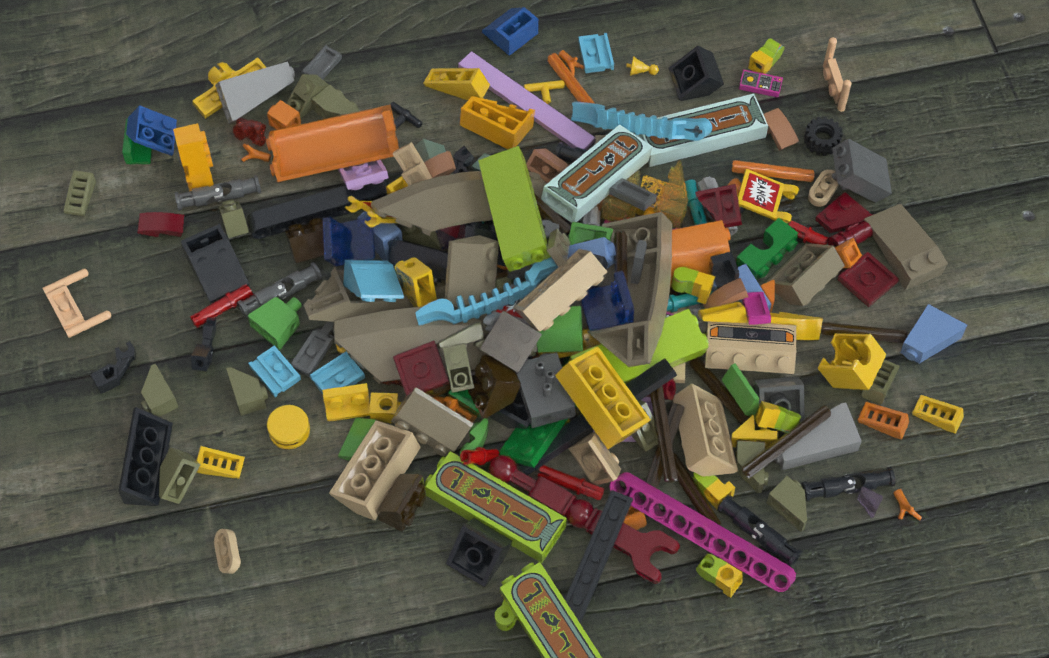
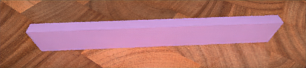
[458,51,595,150]

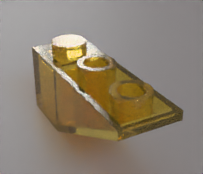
[653,160,688,229]
[602,170,641,222]

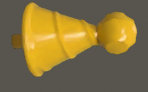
[626,56,659,76]

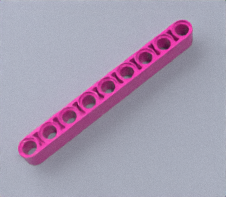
[609,472,796,592]

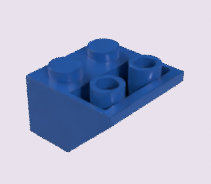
[482,7,538,56]
[126,105,177,156]

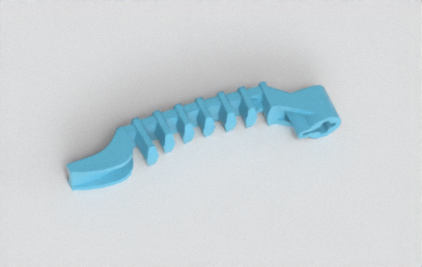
[571,102,712,141]
[415,257,558,326]

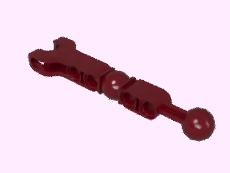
[488,455,680,584]

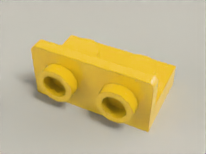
[322,383,370,422]

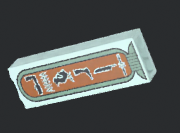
[634,94,768,167]
[541,125,653,223]

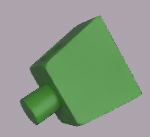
[248,297,302,350]

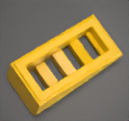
[698,301,747,323]
[912,395,964,434]
[196,446,245,479]

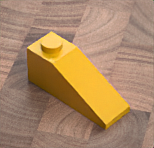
[423,68,490,100]

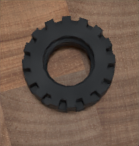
[804,116,843,156]

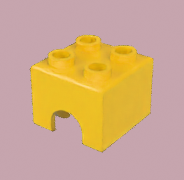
[818,333,886,390]

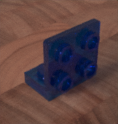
[323,217,375,266]
[581,271,634,331]

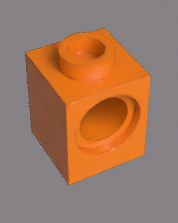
[267,100,301,130]

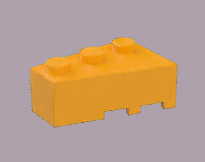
[460,96,535,149]
[173,123,214,191]

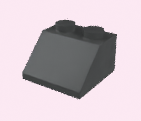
[755,377,805,430]

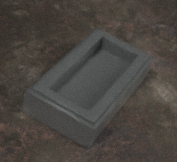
[301,45,342,79]
[609,178,657,211]
[630,240,647,285]

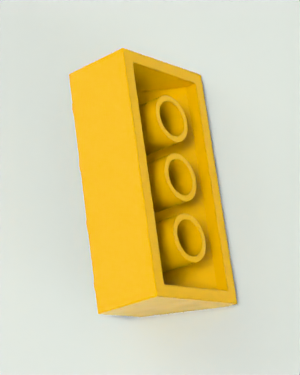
[555,346,651,449]

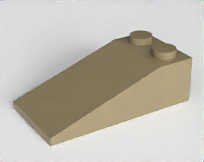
[863,204,948,290]

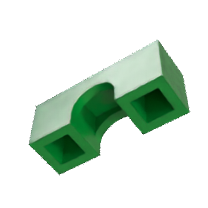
[736,218,798,281]

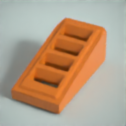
[858,402,909,440]

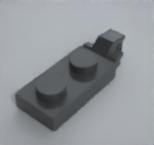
[291,321,334,377]

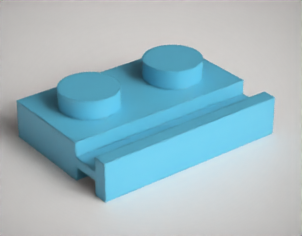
[578,33,614,73]
[248,345,301,397]
[310,351,365,394]

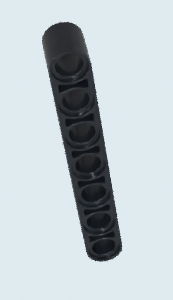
[247,179,388,239]

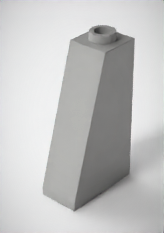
[215,62,295,124]
[774,402,862,470]

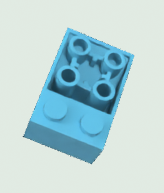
[343,260,404,302]

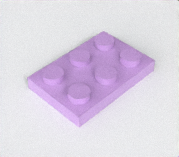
[338,160,389,190]

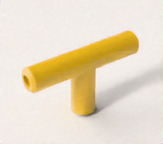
[524,80,565,104]

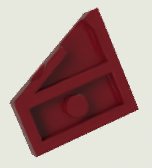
[695,184,742,228]
[815,192,872,233]

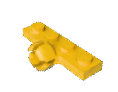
[192,58,267,119]

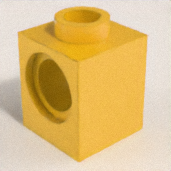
[369,393,402,423]

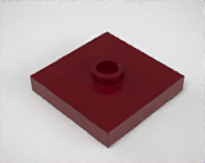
[837,252,899,308]
[393,341,450,396]

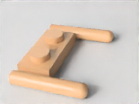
[823,37,852,112]
[43,269,112,338]

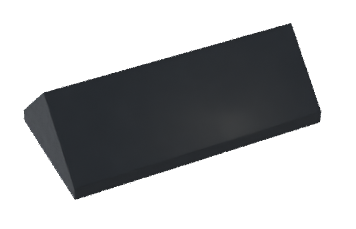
[118,407,173,506]

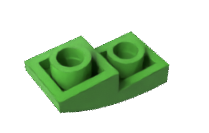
[460,418,489,454]

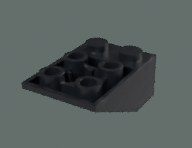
[180,224,249,303]

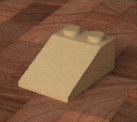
[568,432,621,485]

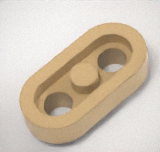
[808,170,839,207]
[214,529,241,574]

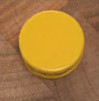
[267,405,310,449]

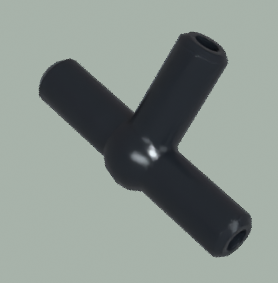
[390,102,423,130]

